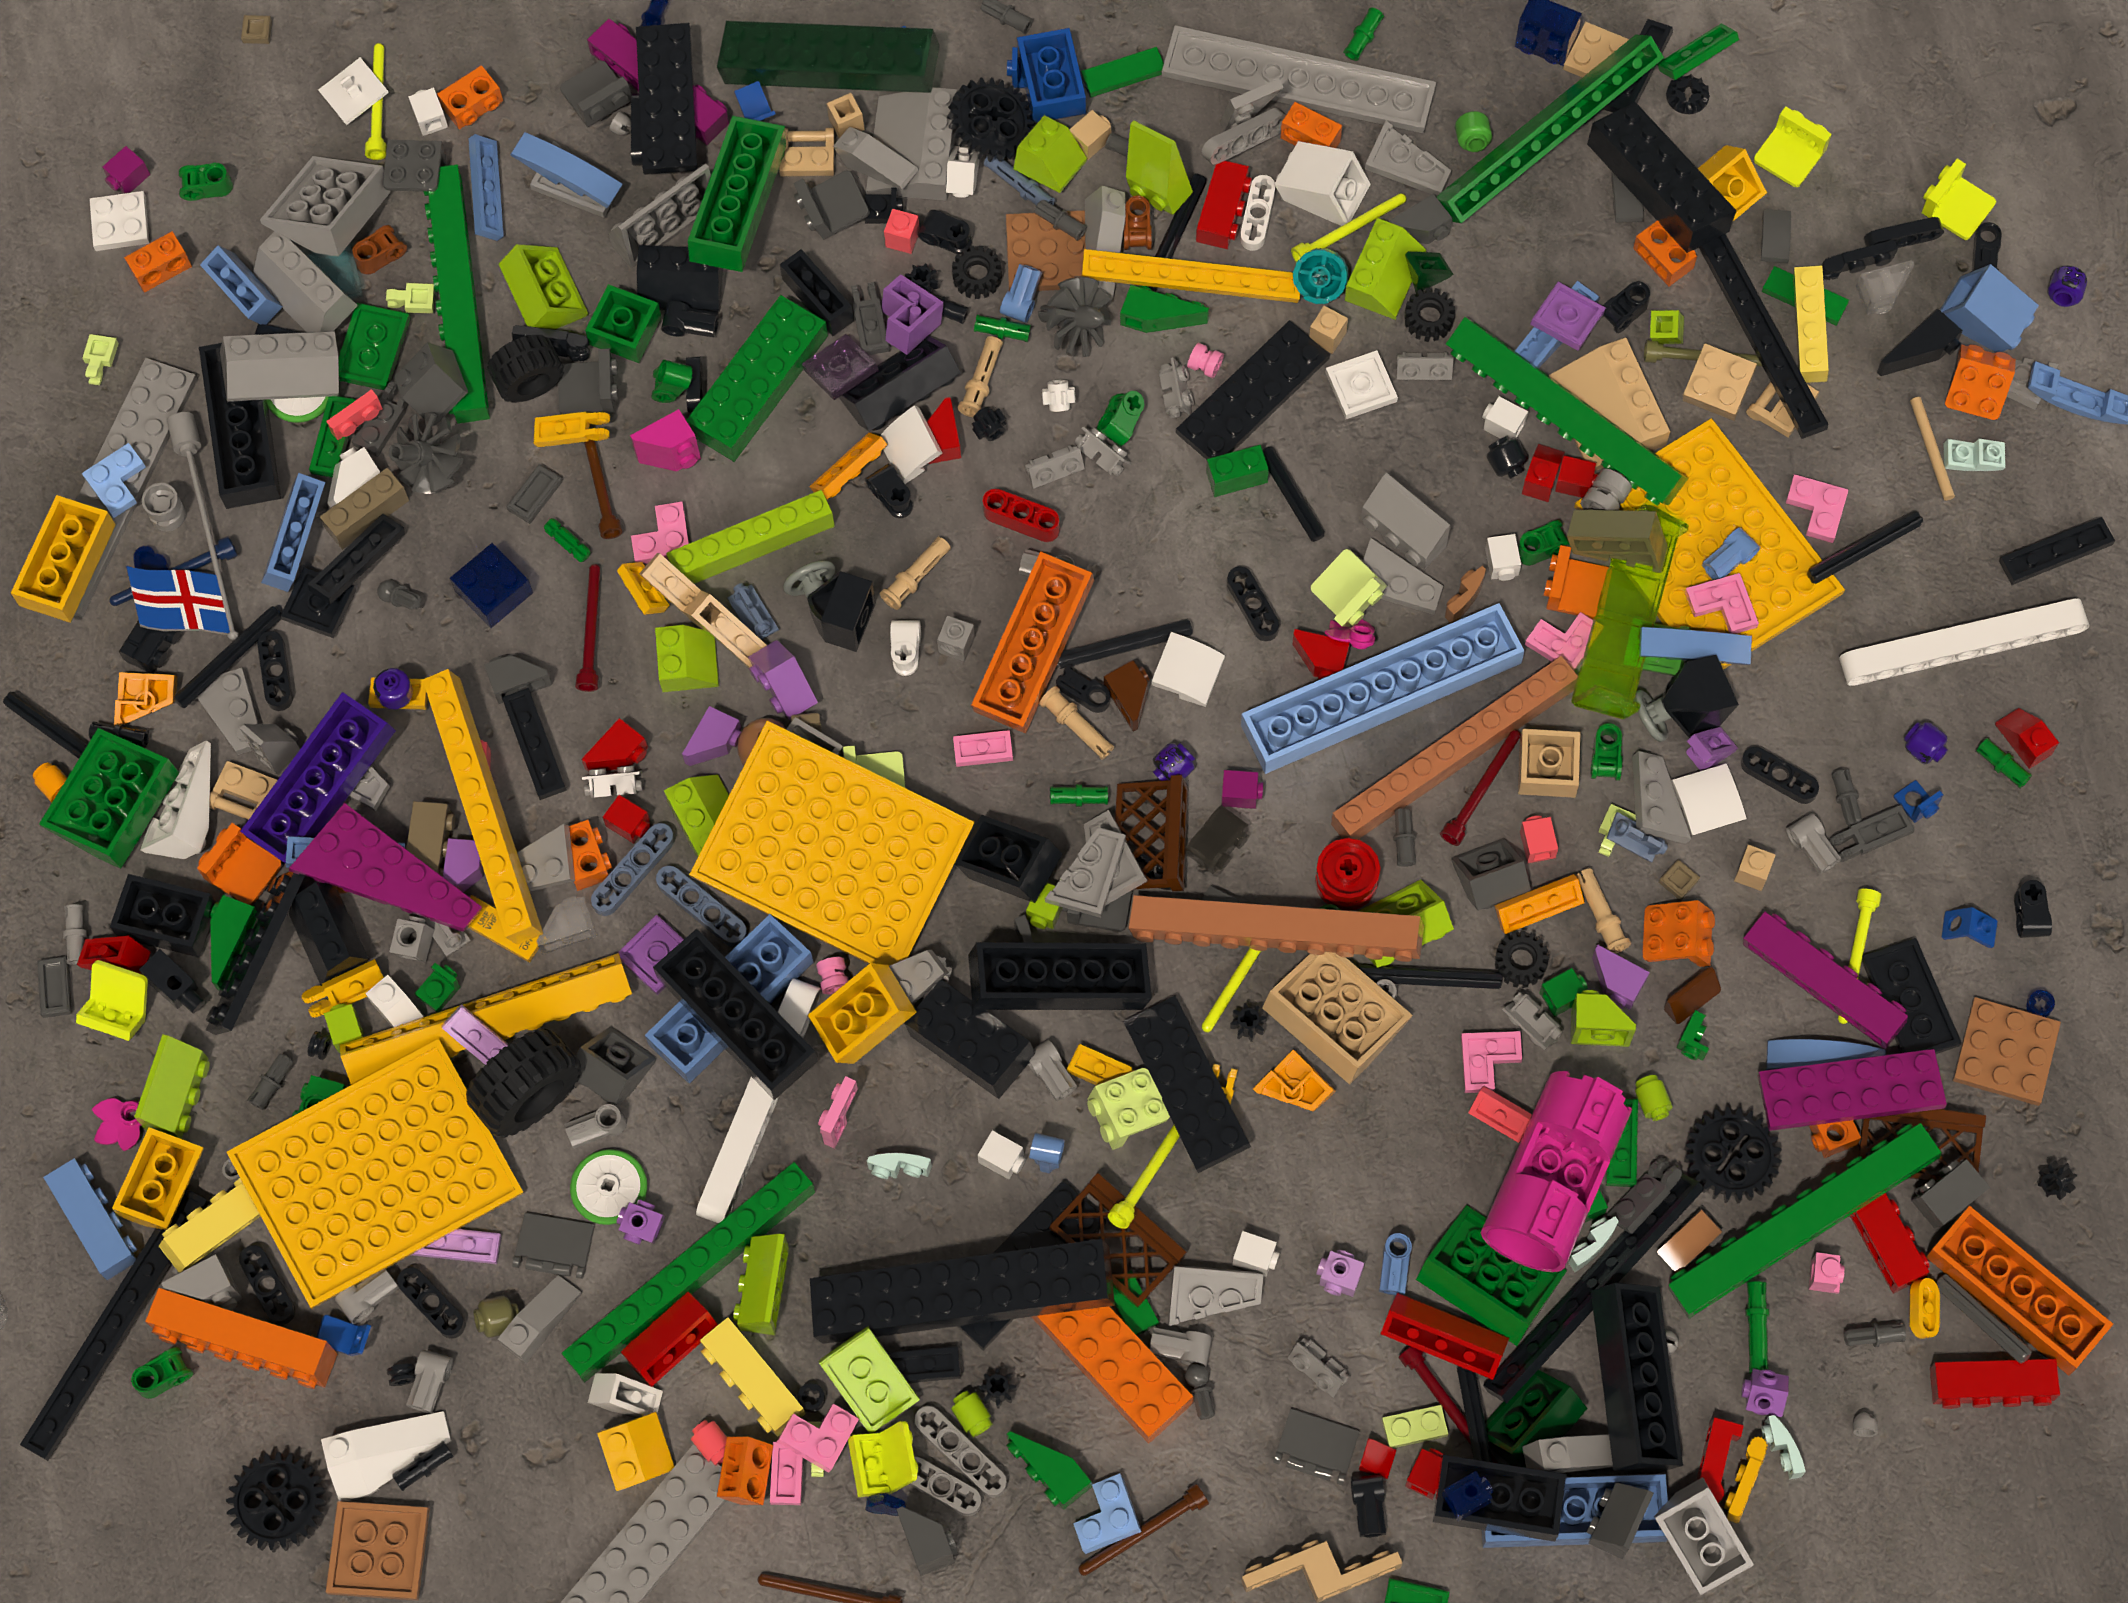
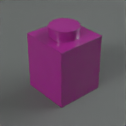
[102,146,150,194]
[1221,770,1263,809]

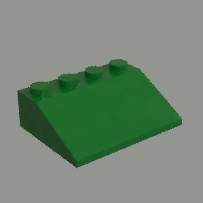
[39,728,180,869]
[1416,1205,1567,1346]

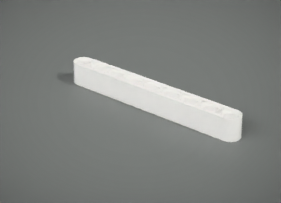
[1839,599,2090,686]
[696,978,821,1223]

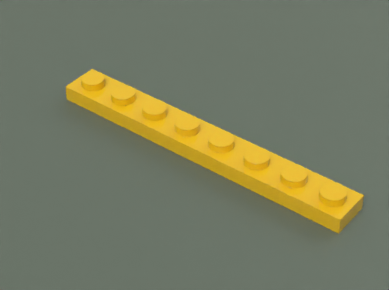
[1081,249,1300,303]

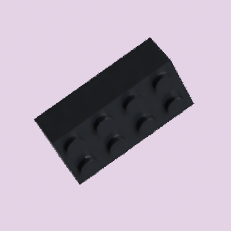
[904,979,1035,1099]
[1433,1455,1566,1542]

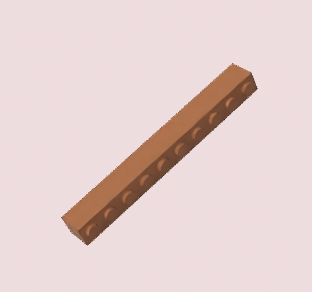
[1331,656,1579,840]
[1129,895,1424,962]

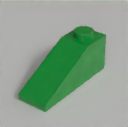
[210,895,258,991]

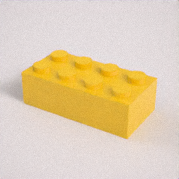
[11,495,115,623]

